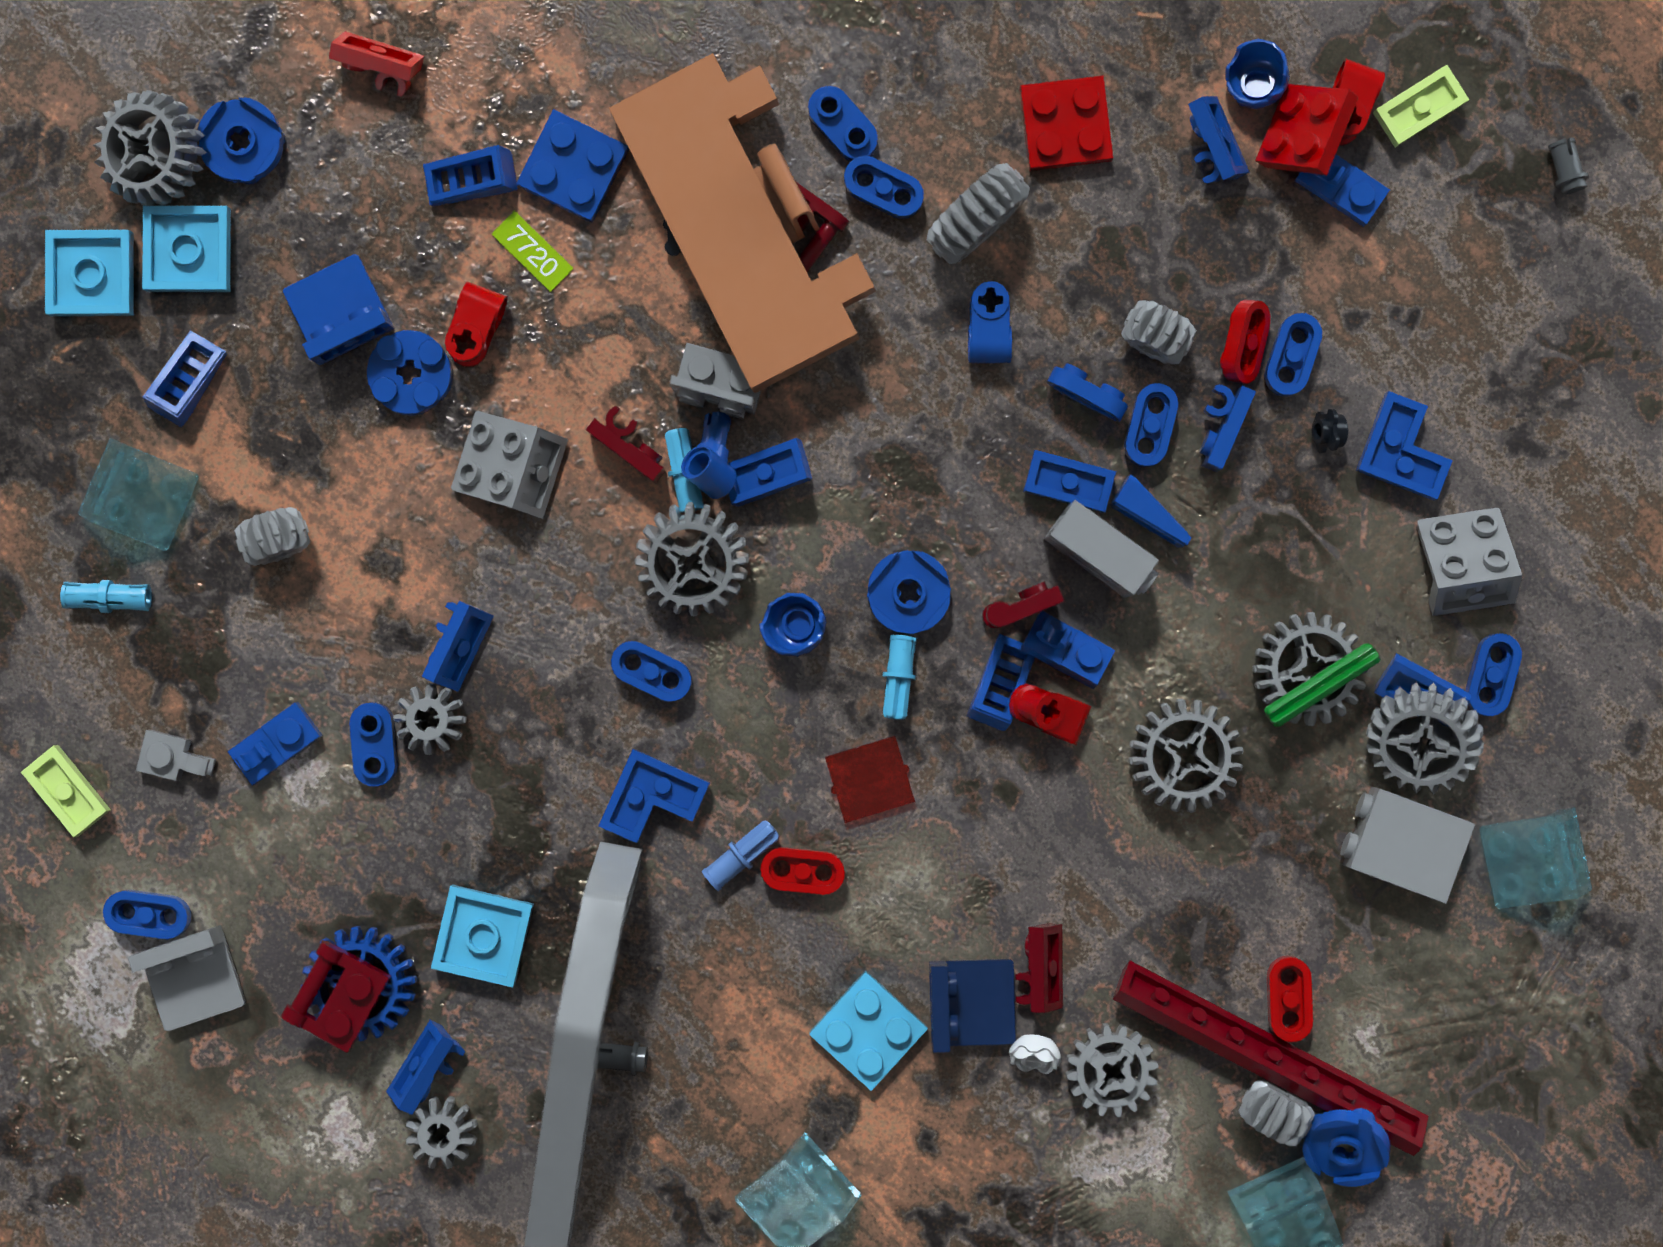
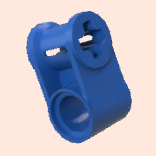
[968,281,1012,363]

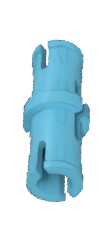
[60,580,152,613]

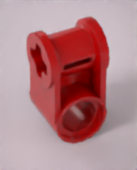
[1333,59,1385,146]
[445,282,508,367]
[1009,684,1092,746]

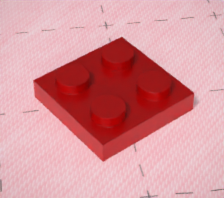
[1019,75,1113,171]
[1255,84,1359,175]

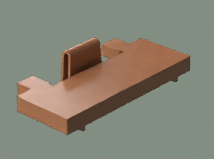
[609,53,876,393]

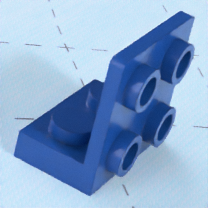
[283,254,395,365]

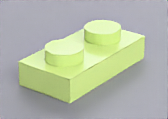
[1373,65,1469,148]
[21,745,111,838]

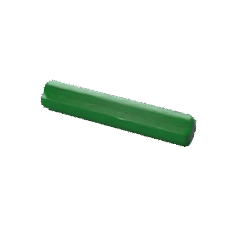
[1264,643,1380,727]

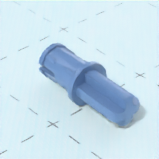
[701,820,780,891]

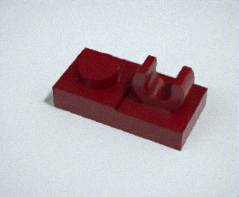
[586,406,666,484]
[1016,923,1063,1013]

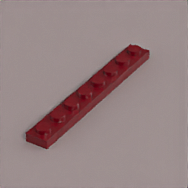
[1113,960,1429,1156]

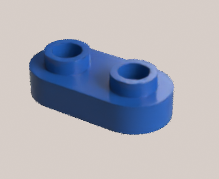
[808,86,878,161]
[844,156,924,219]
[1264,313,1322,396]
[1047,363,1128,422]
[1124,383,1178,467]
[1465,633,1522,716]
[611,641,692,701]
[350,702,398,787]
[103,890,191,939]

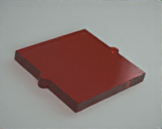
[825,736,915,823]

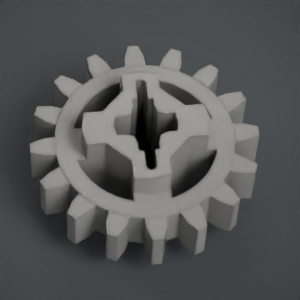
[1065,1023,1158,1117]

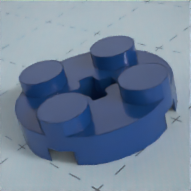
[198,98,285,184]
[367,330,453,415]
[867,550,951,634]
[1303,1108,1391,1187]

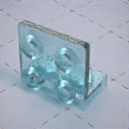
[77,437,199,551]
[1480,807,1592,908]
[735,1132,862,1247]
[1228,1157,1343,1247]

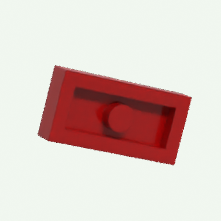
[329,31,424,97]

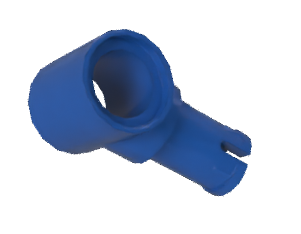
[681,412,736,499]

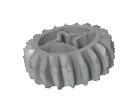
[93,90,207,206]
[926,163,1030,264]
[635,502,749,617]
[1252,612,1368,726]
[1366,682,1484,795]
[1128,699,1244,813]

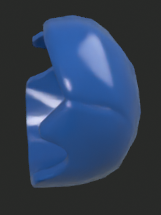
[1225,38,1290,109]
[759,593,826,657]

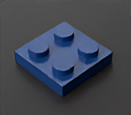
[516,109,629,224]

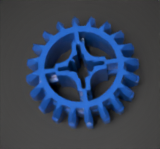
[301,926,417,1041]

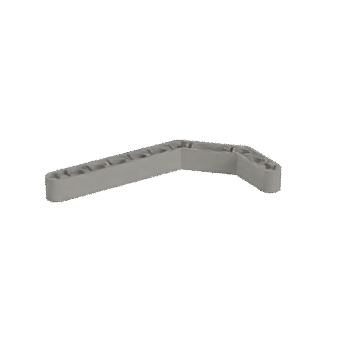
[524,842,642,1247]

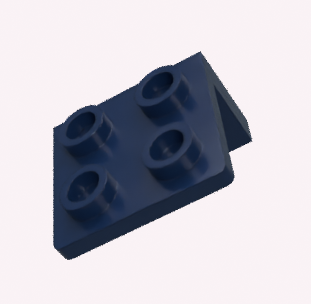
[929,959,1016,1053]

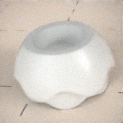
[1009,1035,1061,1074]

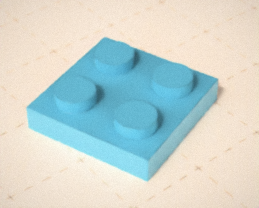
[142,206,231,292]
[45,230,134,316]
[431,885,534,988]
[809,970,928,1091]

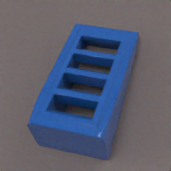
[423,145,518,206]
[143,330,227,427]
[1110,474,1191,548]
[966,634,1035,731]

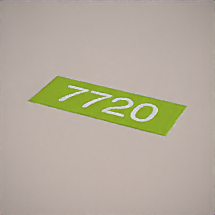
[492,210,574,292]

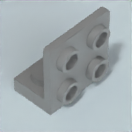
[669,343,761,419]
[451,411,568,519]
[1417,508,1523,616]
[127,925,246,1031]

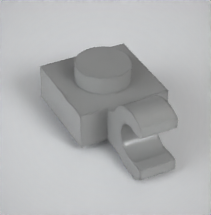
[136,730,216,781]

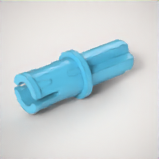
[665,428,705,513]
[883,635,917,720]

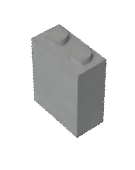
[1043,500,1159,598]
[1340,787,1475,904]

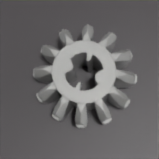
[1121,300,1196,364]
[234,507,310,566]
[393,683,467,755]
[1238,1079,1315,1146]
[405,1096,478,1169]

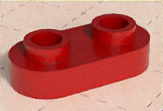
[1220,300,1271,384]
[761,847,845,895]
[1267,956,1313,1042]

